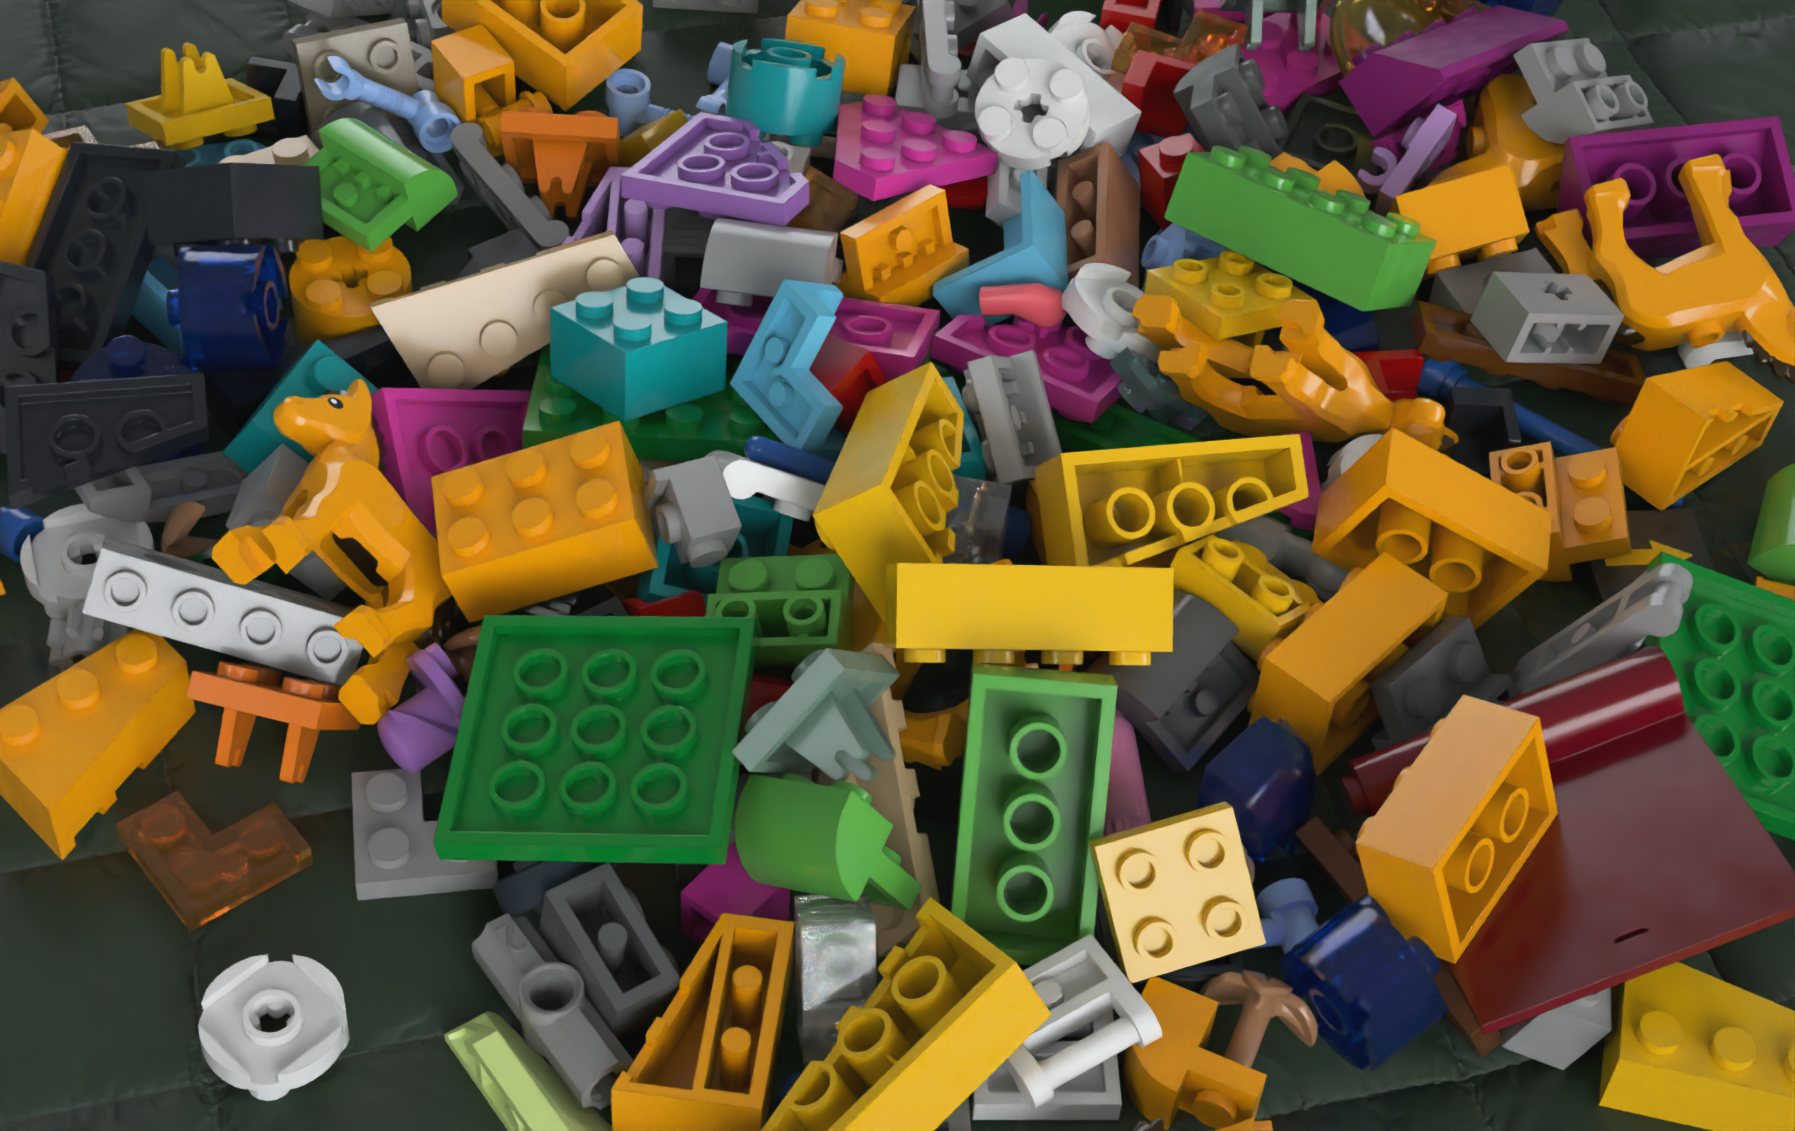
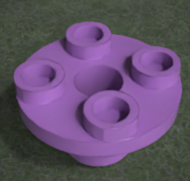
[377,642,466,773]

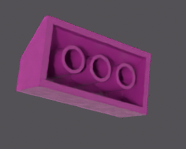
[1338,5,1570,137]
[1557,116,1795,260]

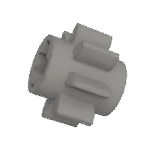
[46,602,130,672]

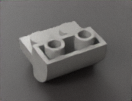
[1513,38,1654,144]
[700,218,843,307]
[962,350,1062,491]

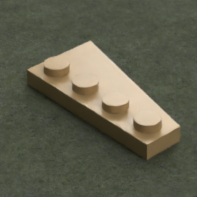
[370,230,640,389]
[810,642,940,957]

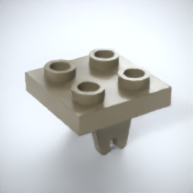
[291,18,419,137]

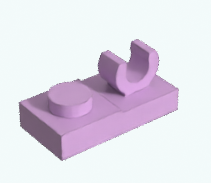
[1356,104,1457,217]

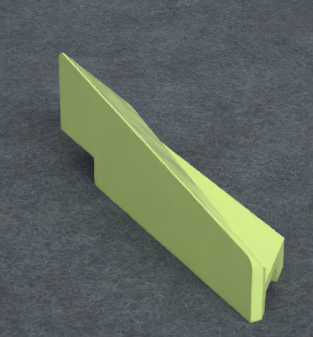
[444,1011,612,1131]

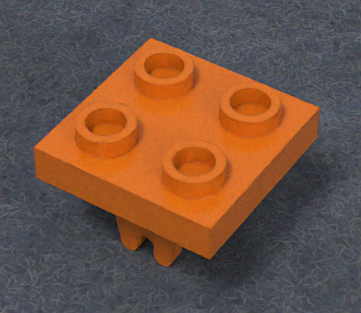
[500,107,623,223]
[186,661,360,784]

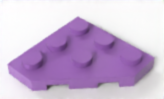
[621,112,809,226]

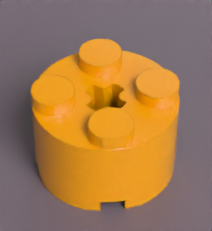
[289,236,413,345]

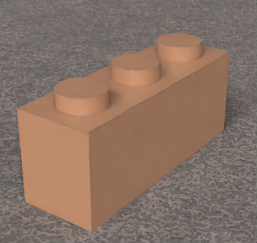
[1057,141,1140,289]

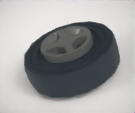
[492,861,619,917]

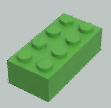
[1164,145,1437,311]
[949,663,1118,965]

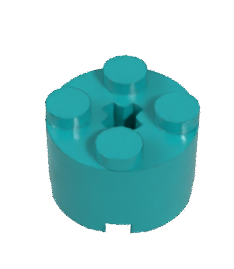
[725,38,846,147]

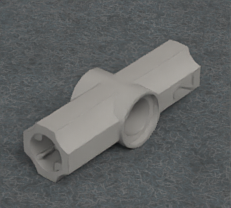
[472,913,634,1110]

